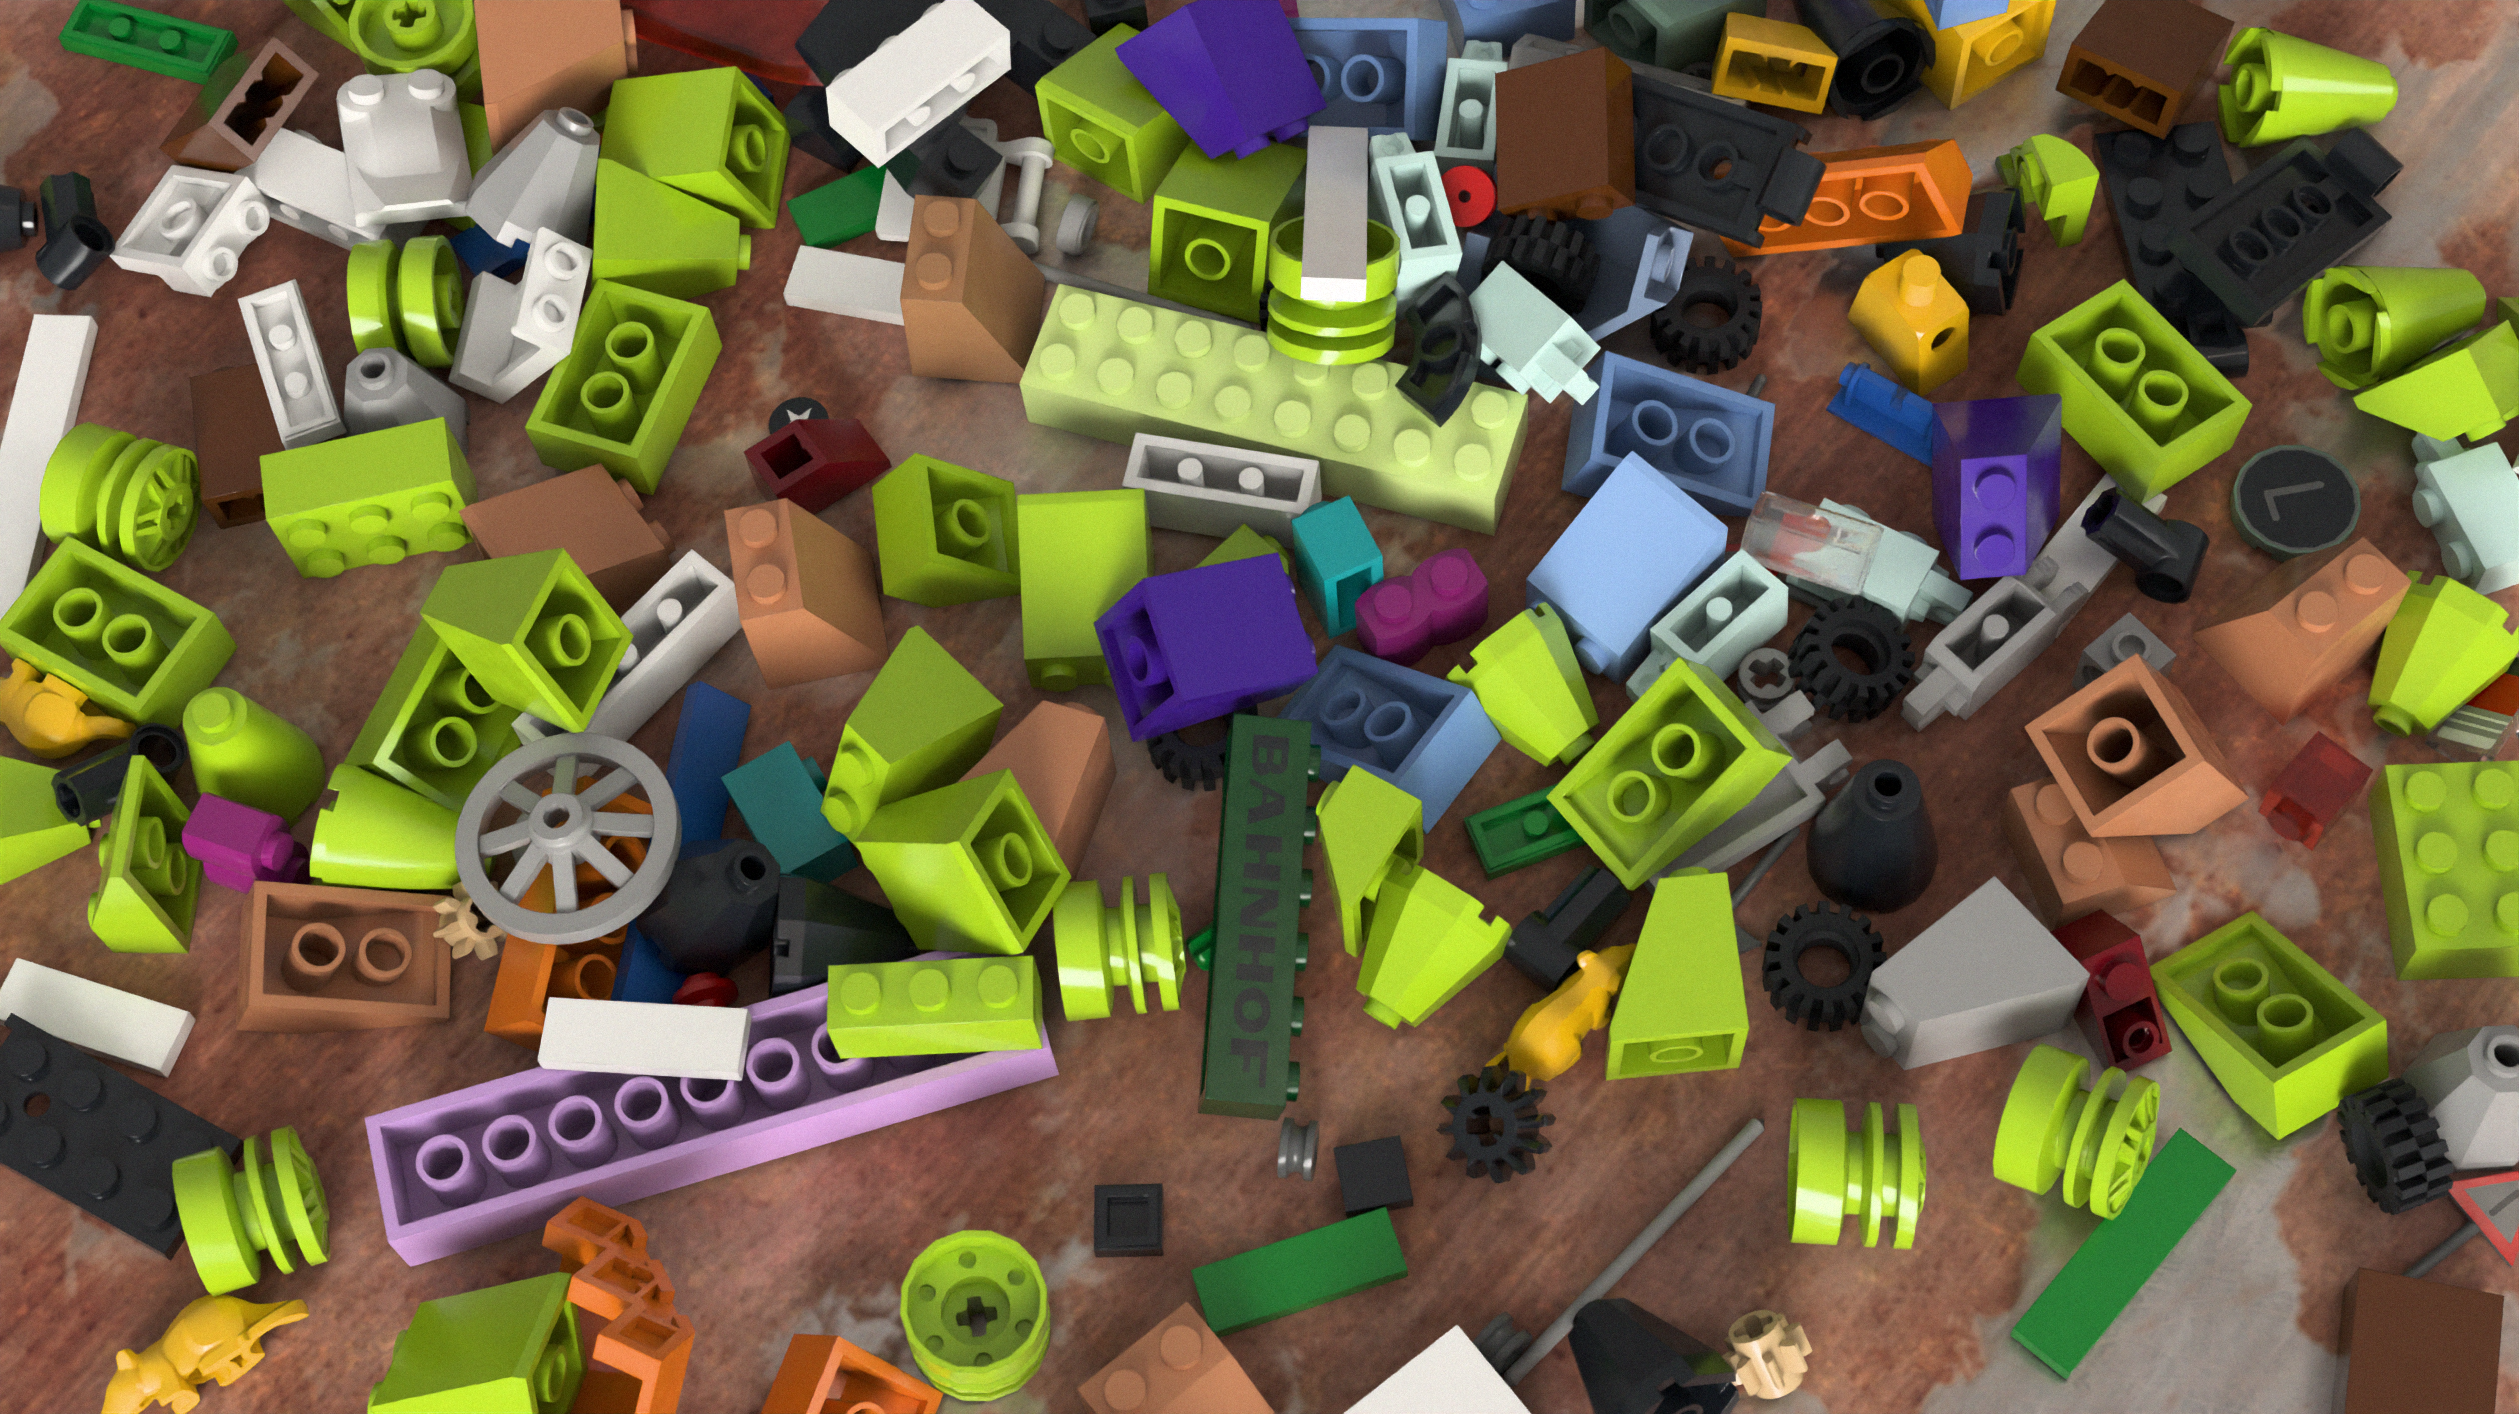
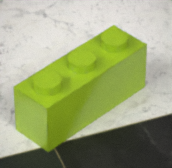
[827,955,1043,1059]

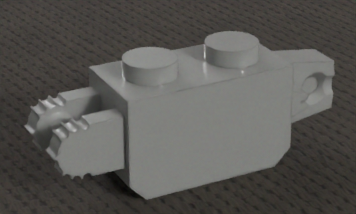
[1900,556,2090,732]

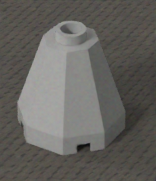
[465,107,600,255]
[343,347,471,457]
[2400,1025,2519,1173]

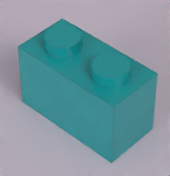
[1291,495,1384,640]
[721,741,859,883]

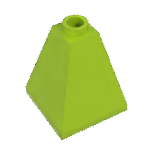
[591,158,751,300]
[0,756,103,885]

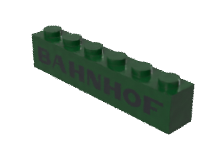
[1198,713,1321,1121]

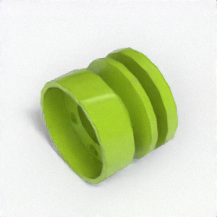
[1267,216,1400,365]
[39,422,202,572]
[1053,871,1187,1021]
[1993,1043,2160,1220]
[1787,1097,1926,1249]
[172,1124,331,1297]
[900,1230,1051,1401]

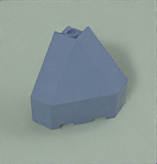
[1456,163,1694,385]

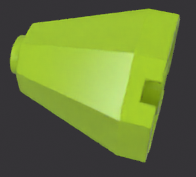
[2366,570,2519,738]
[1444,601,1600,767]
[1356,857,1513,1030]

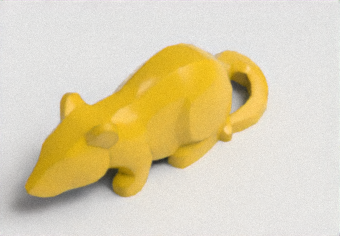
[0,658,137,759]
[1485,943,1637,1091]
[101,1294,310,1414]

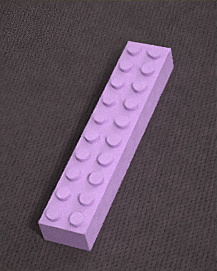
[365,950,1059,1267]

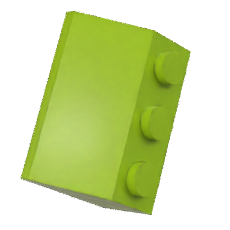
[343,618,523,813]

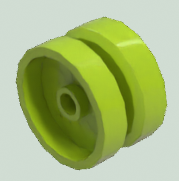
[348,0,483,102]
[347,235,466,369]

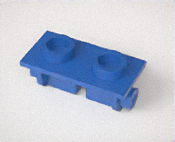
[1826,361,1932,468]

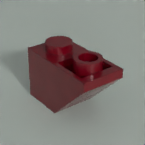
[744,419,892,515]
[2050,909,2172,1072]

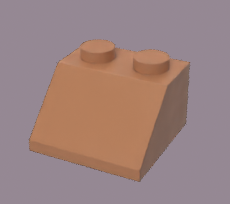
[2000,775,2177,932]

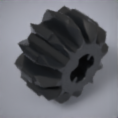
[1436,1065,1557,1183]

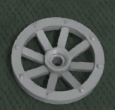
[454,732,682,945]

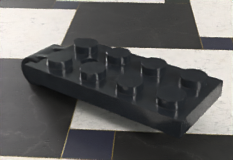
[1632,72,1827,249]
[2092,121,2273,379]
[2161,125,2404,328]
[0,1013,244,1261]

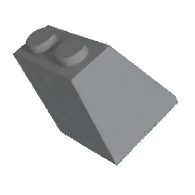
[1859,876,2090,1070]

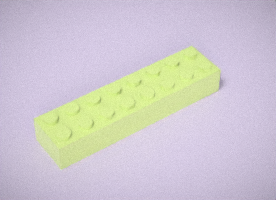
[1019,283,1528,536]

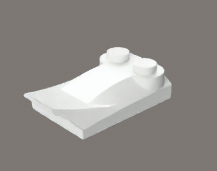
[336,69,472,227]

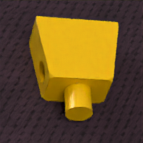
[1711,12,1838,115]
[1847,248,1969,397]

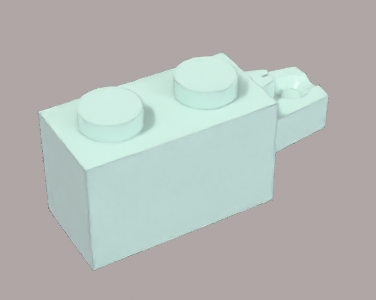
[1434,40,1508,176]
[1367,132,1462,301]
[1468,260,1601,406]
[2411,432,2519,595]
[1786,498,1973,636]
[1626,548,1788,703]

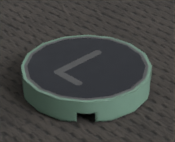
[2229,445,2361,563]

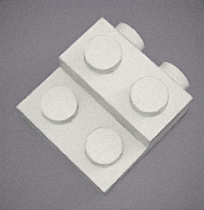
[110,165,274,297]

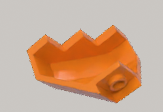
[542,1195,696,1414]

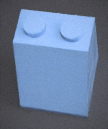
[1525,450,1728,685]

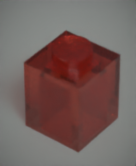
[2258,731,2373,851]

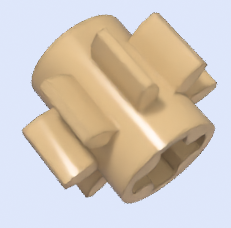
[433,881,508,961]
[1722,1310,1812,1399]

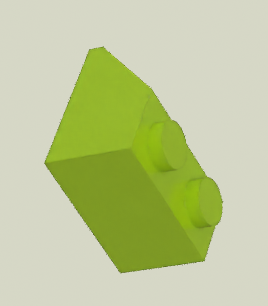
[2353,320,2519,442]
[872,453,1021,608]
[1316,764,1424,958]

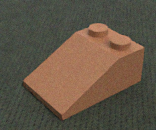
[236,880,452,1034]
[1077,1301,1275,1414]

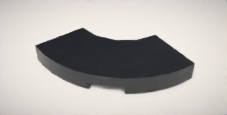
[1395,272,1482,428]

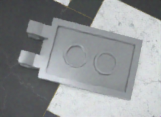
[1643,690,1853,896]

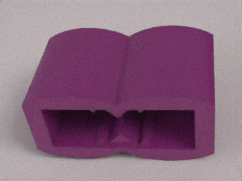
[1355,548,1488,667]
[181,792,312,895]

